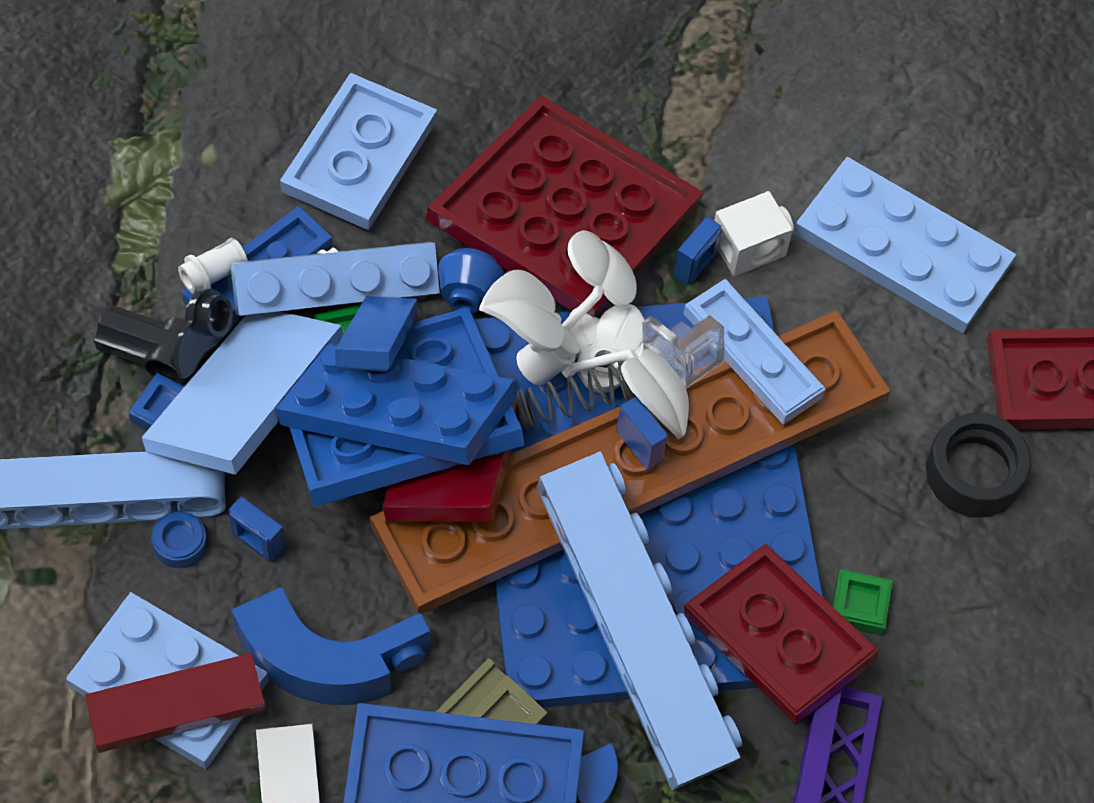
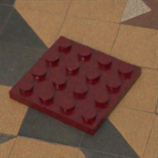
[426,95,703,318]

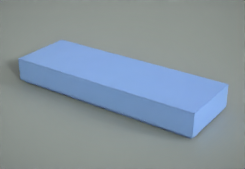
[683,279,826,425]

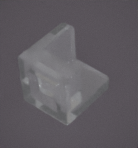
[642,315,725,389]

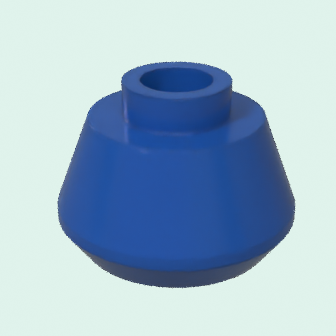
[438,248,505,314]

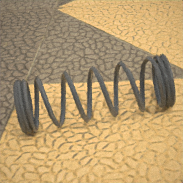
[515,362,637,431]

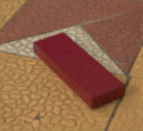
[85,653,266,753]

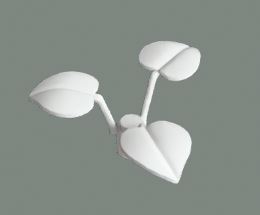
[479,230,689,440]

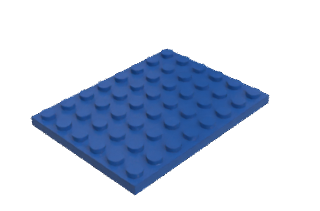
[474,297,823,707]

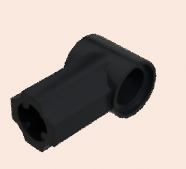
[94,305,188,385]

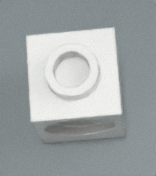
[714,191,794,277]

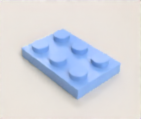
[280,73,437,230]
[66,592,269,770]

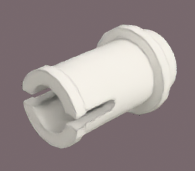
[178,238,248,294]

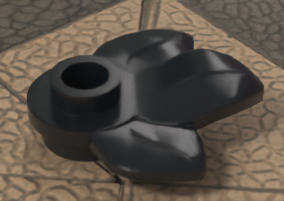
[174,288,240,379]

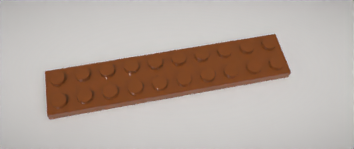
[370,310,891,614]

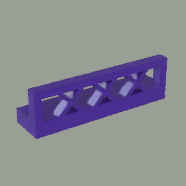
[793,687,882,803]

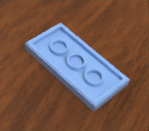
[142,311,343,475]

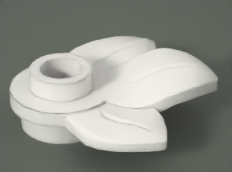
[569,304,665,393]

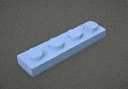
[230,242,440,316]

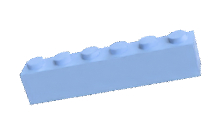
[536,451,742,791]

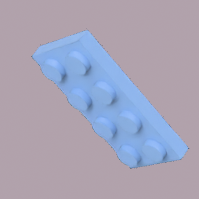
[793,157,1017,334]

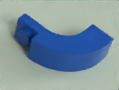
[231,587,430,705]

